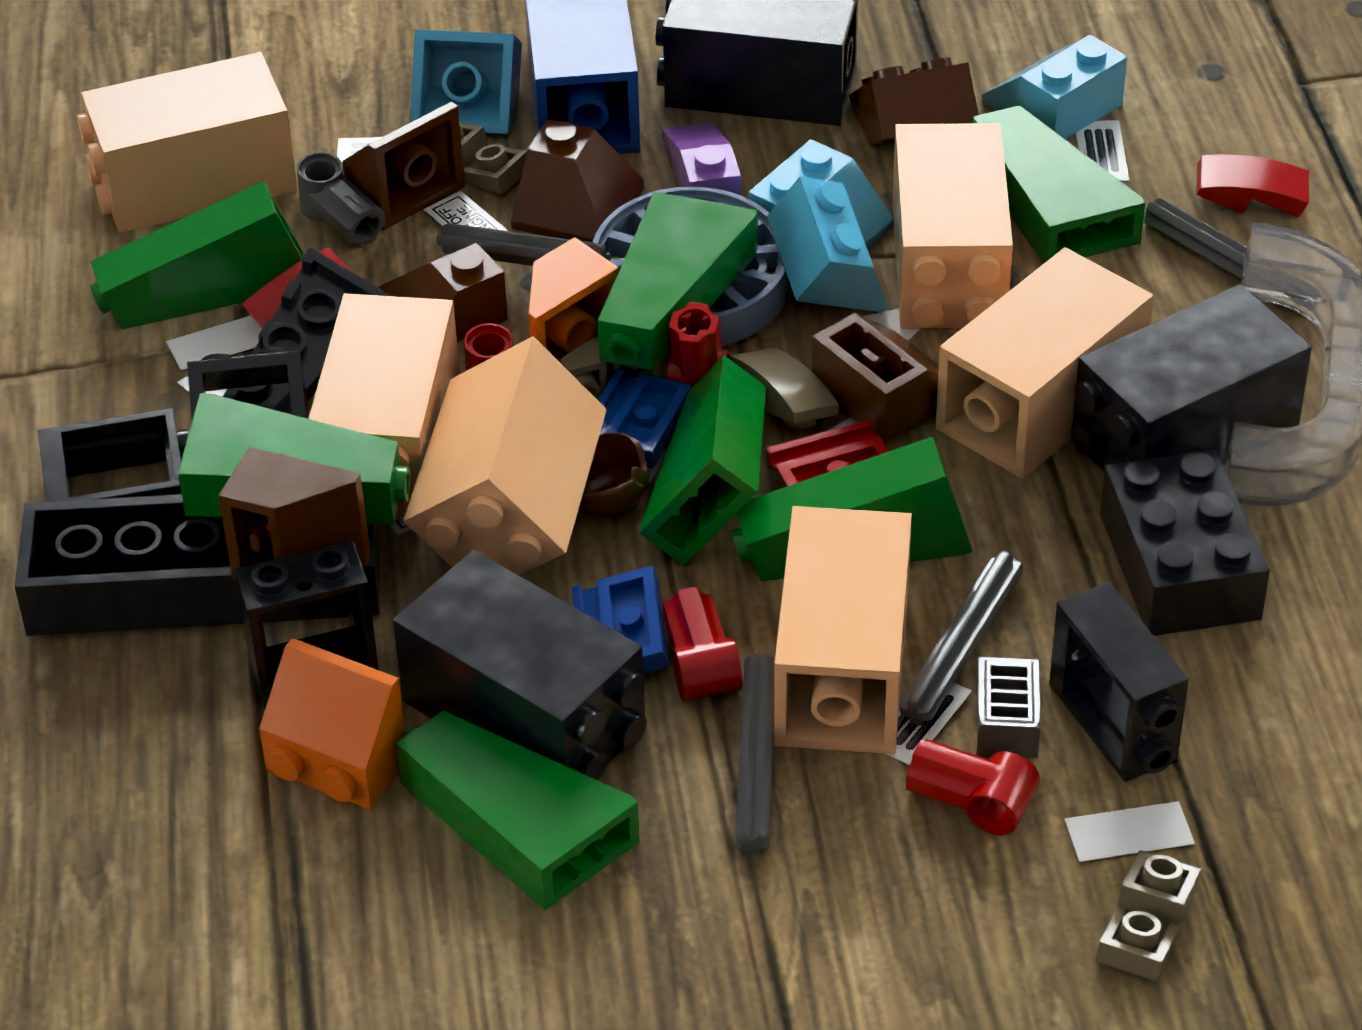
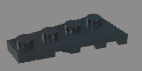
[223,247,391,414]

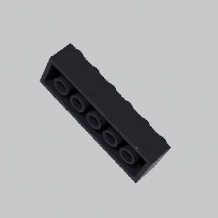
[15,494,380,636]

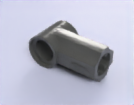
[297,152,385,248]

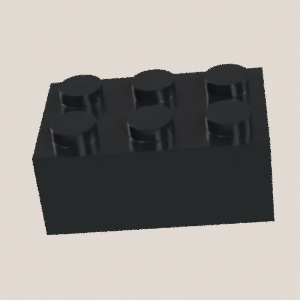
[1100,449,1270,636]

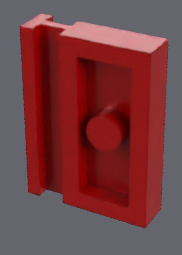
[766,419,889,489]

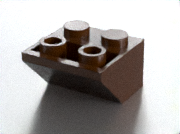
[849,57,979,147]
[812,313,939,443]
[218,447,371,581]

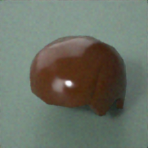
[578,433,649,516]

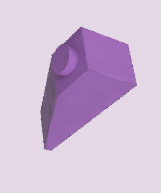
[662,122,741,195]

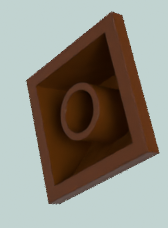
[342,101,465,231]
[511,119,644,242]
[378,243,508,342]

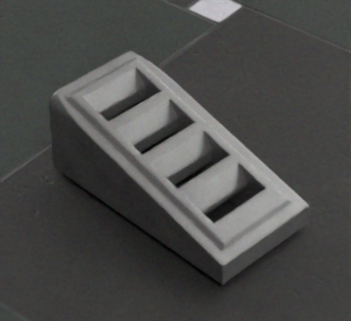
[976,657,1040,758]

